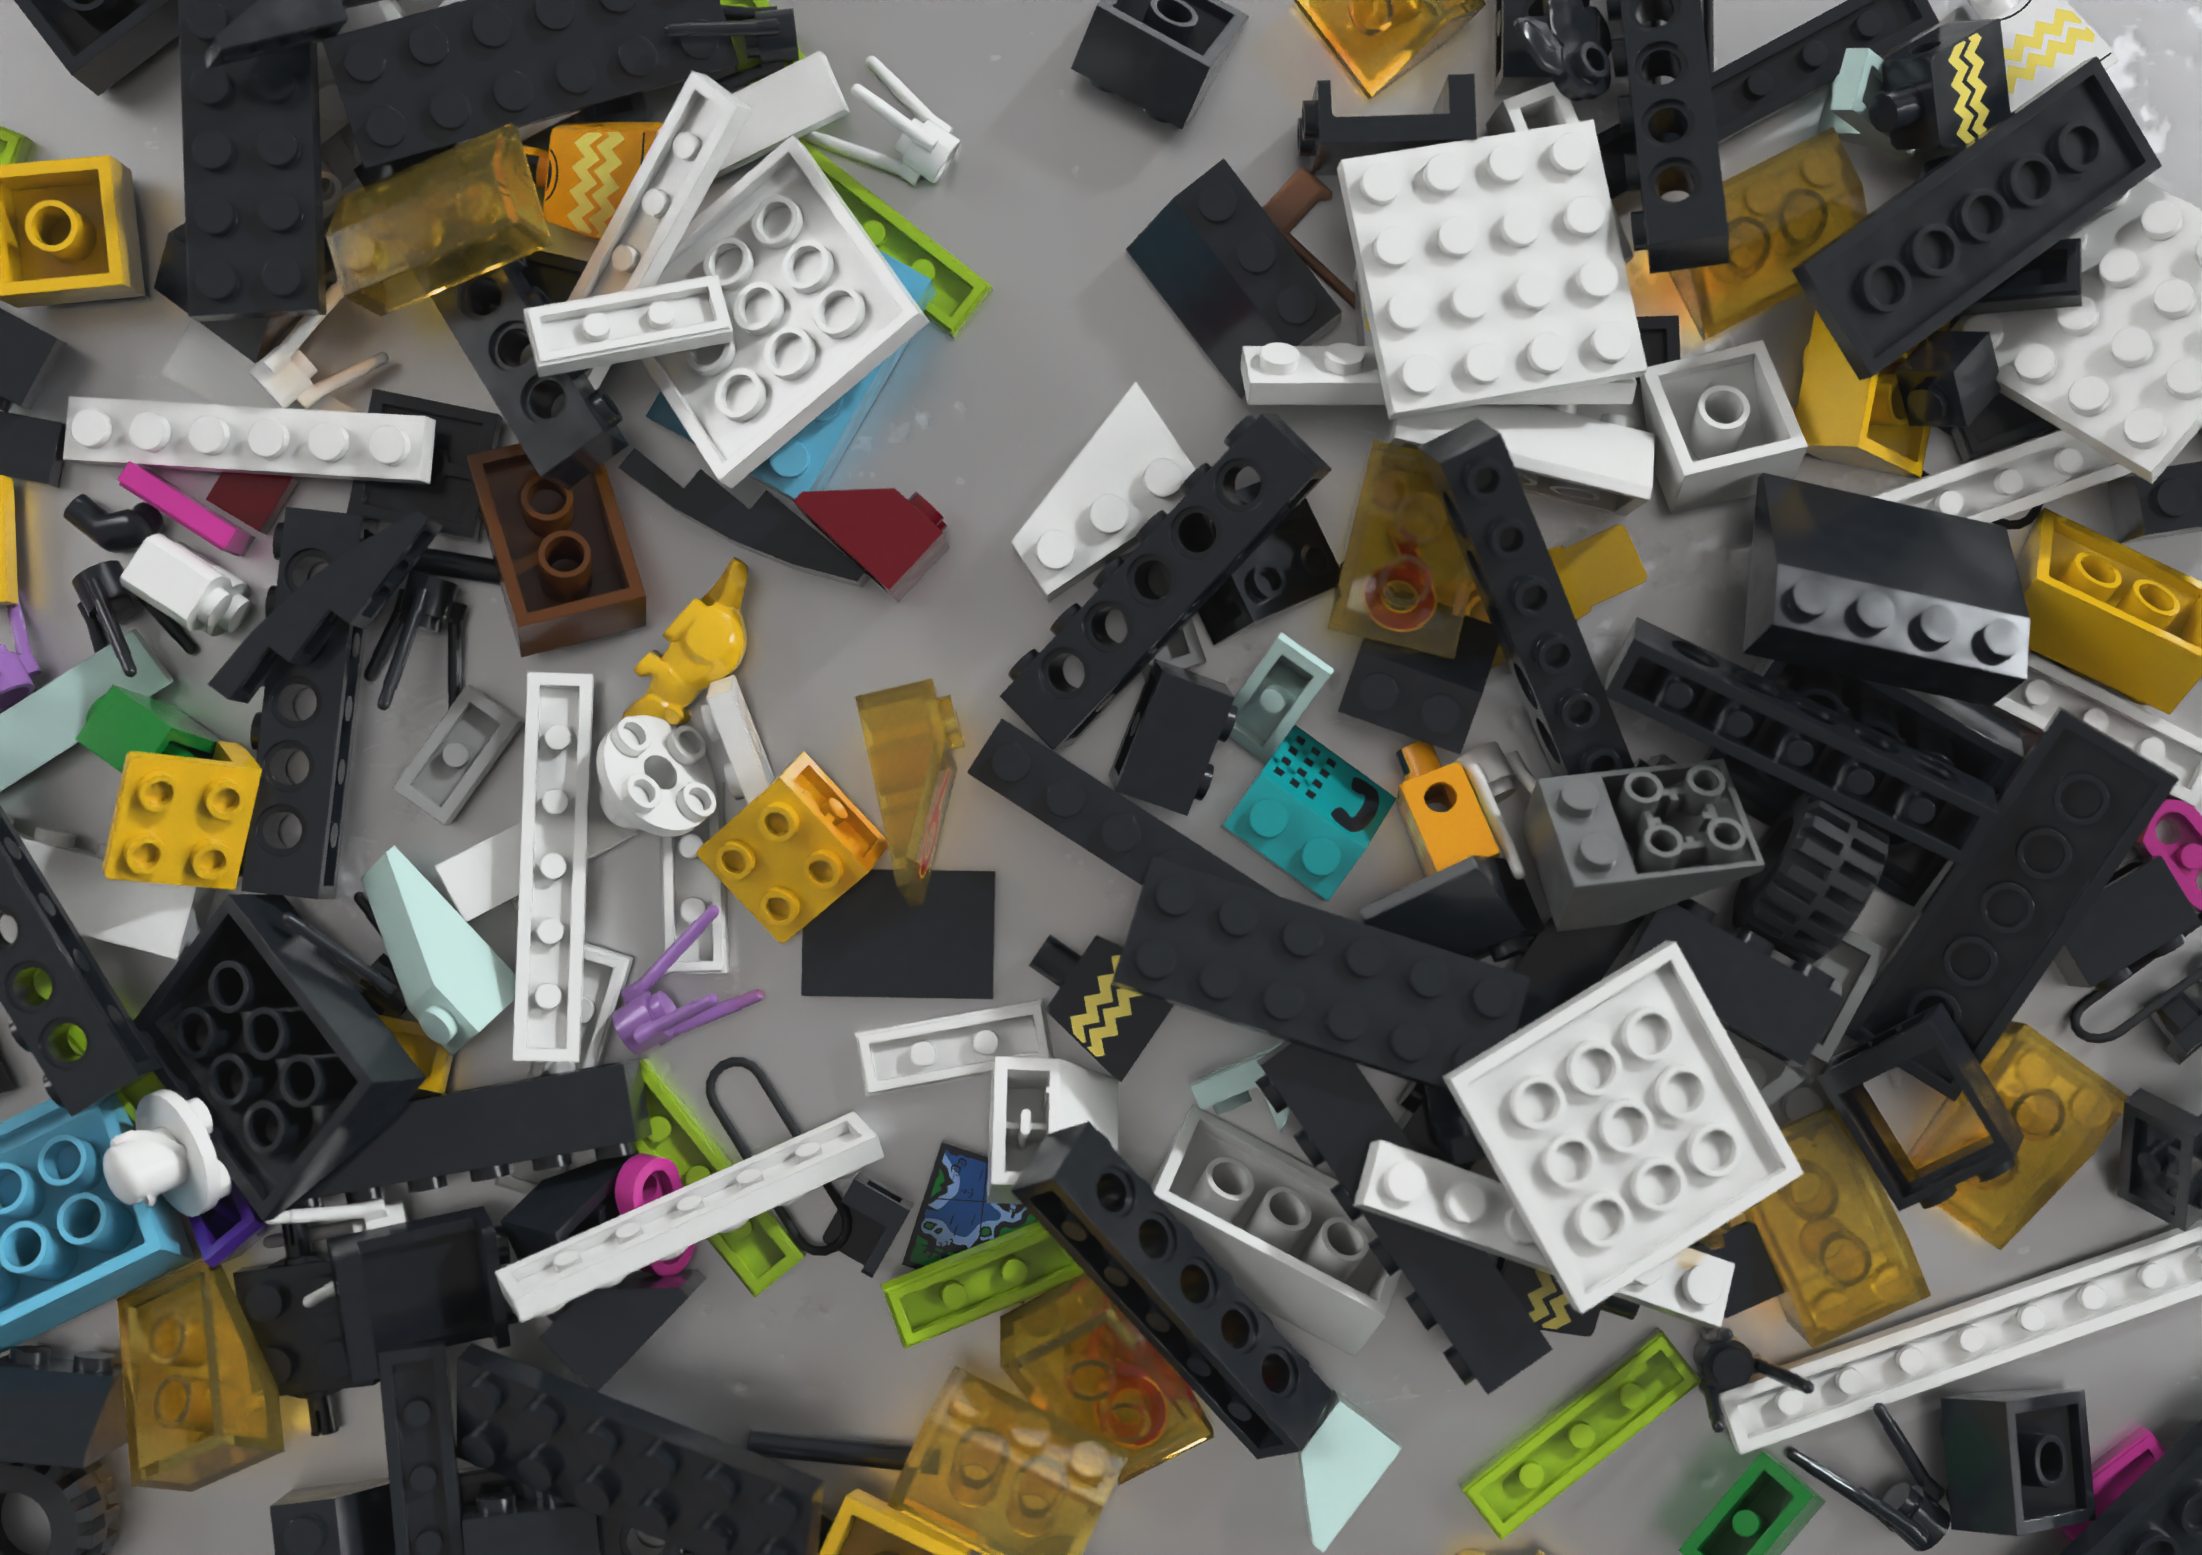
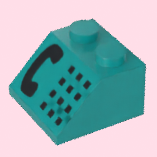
[1220,725,1397,902]

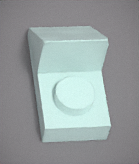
[1819,48,1915,157]
[1229,632,1334,763]
[1189,1042,1291,1133]

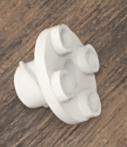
[596,715,716,837]
[103,1089,232,1216]

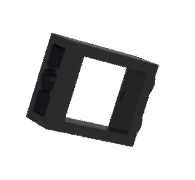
[1816,1003,2025,1211]

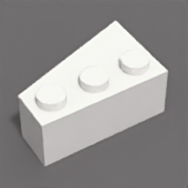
[1011,382,1196,603]

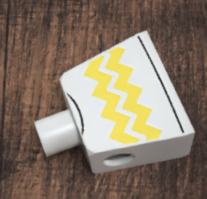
[1968,0,2120,113]

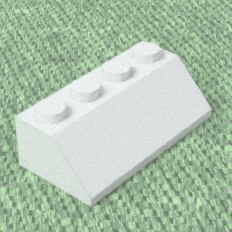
[1381,404,1655,517]
[1150,1105,1402,1357]

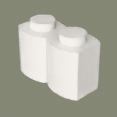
[120,534,252,637]

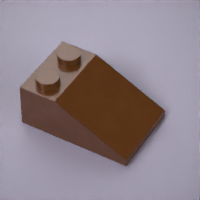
[466,443,646,658]

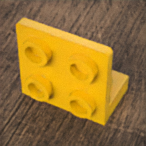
[102,740,262,890]
[697,751,891,943]

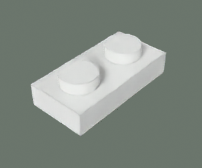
[701,674,775,805]

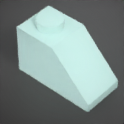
[1298,1389,1402,1553]

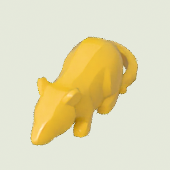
[621,557,748,726]

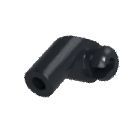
[63,494,164,553]

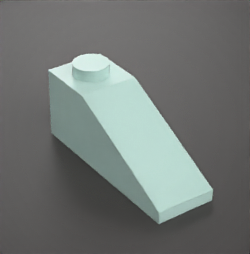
[361,845,516,1056]

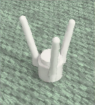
[802,56,961,186]
[248,268,389,409]
[1454,741,1537,879]
[263,1198,409,1308]

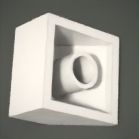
[1640,340,1808,514]

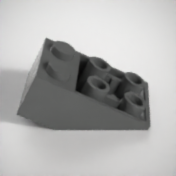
[1521,759,1765,932]

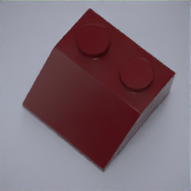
[793,488,950,603]

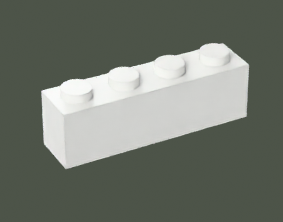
[4,818,216,960]

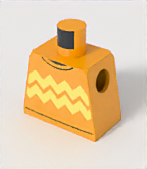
[511,122,663,240]
[1395,741,1500,877]

